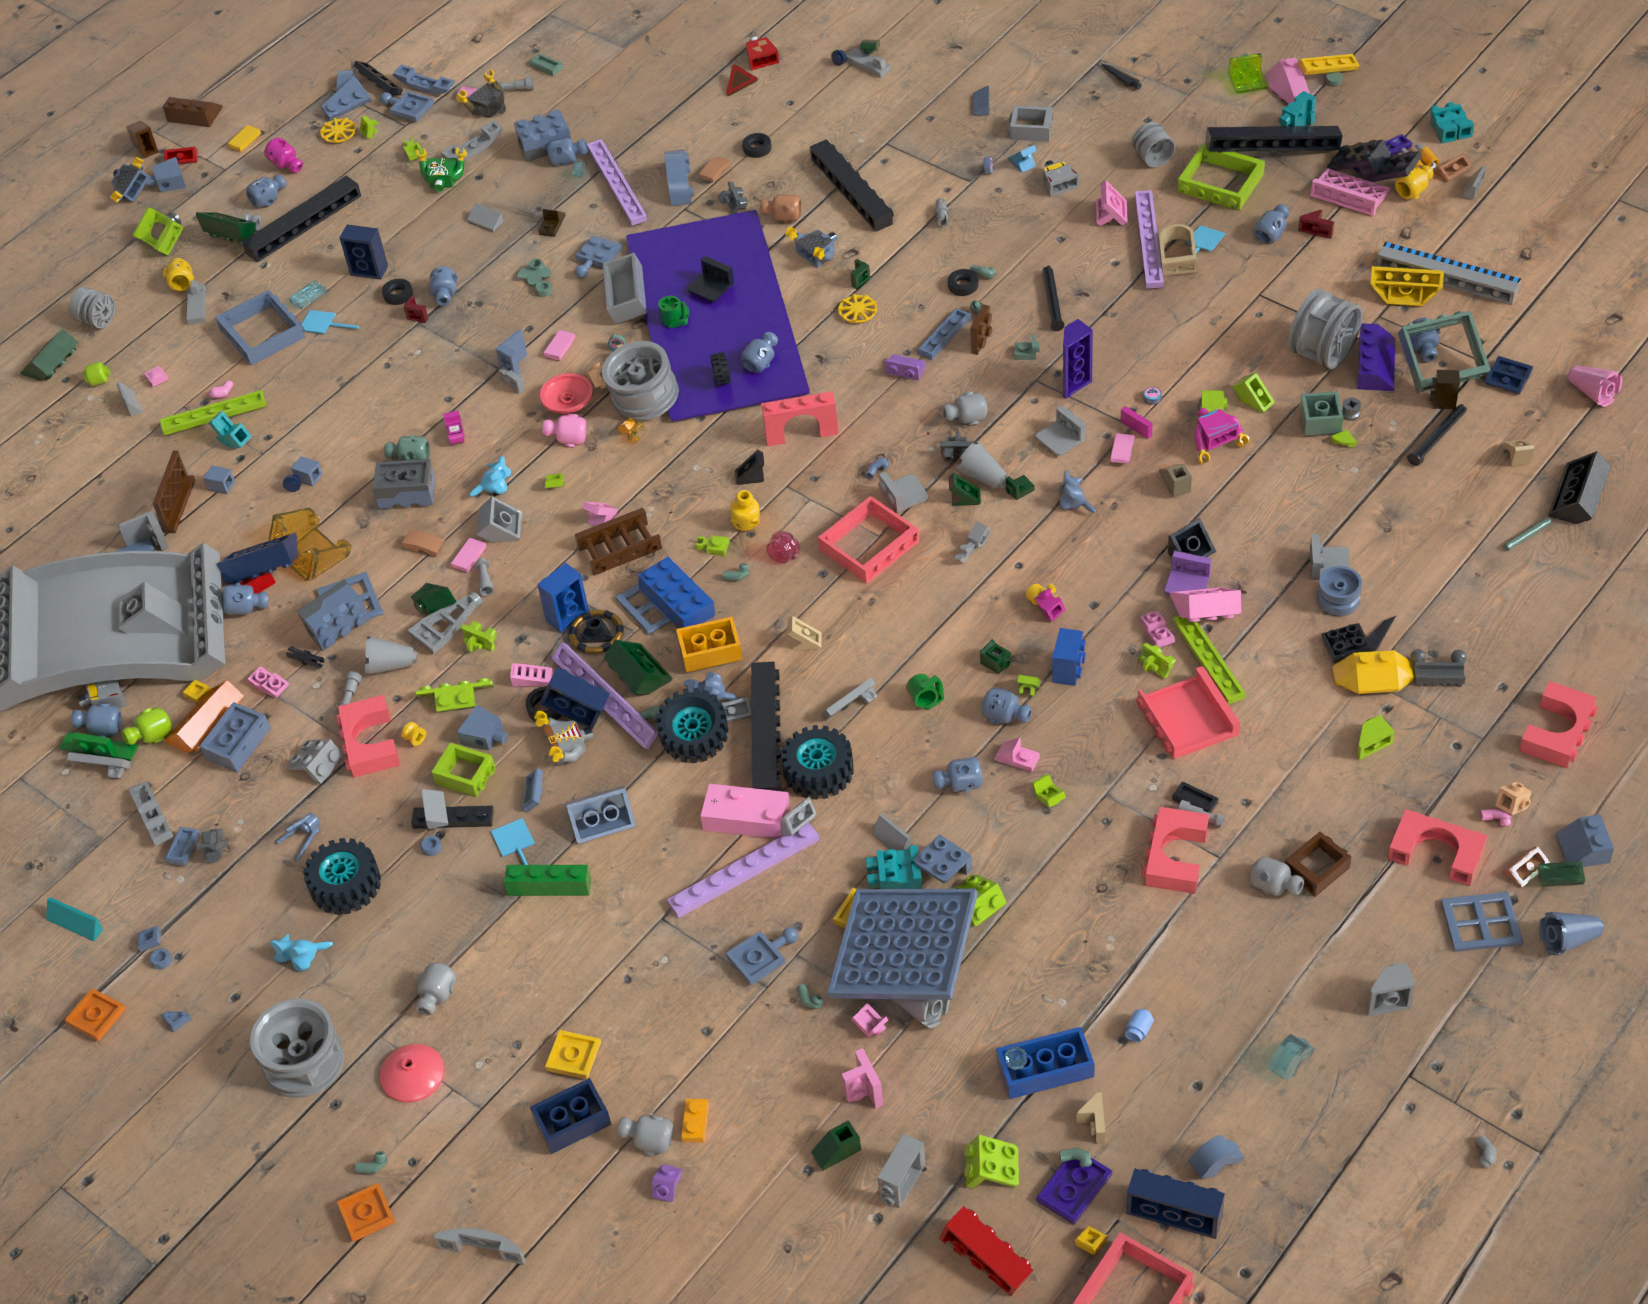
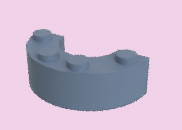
[665,149,693,206]

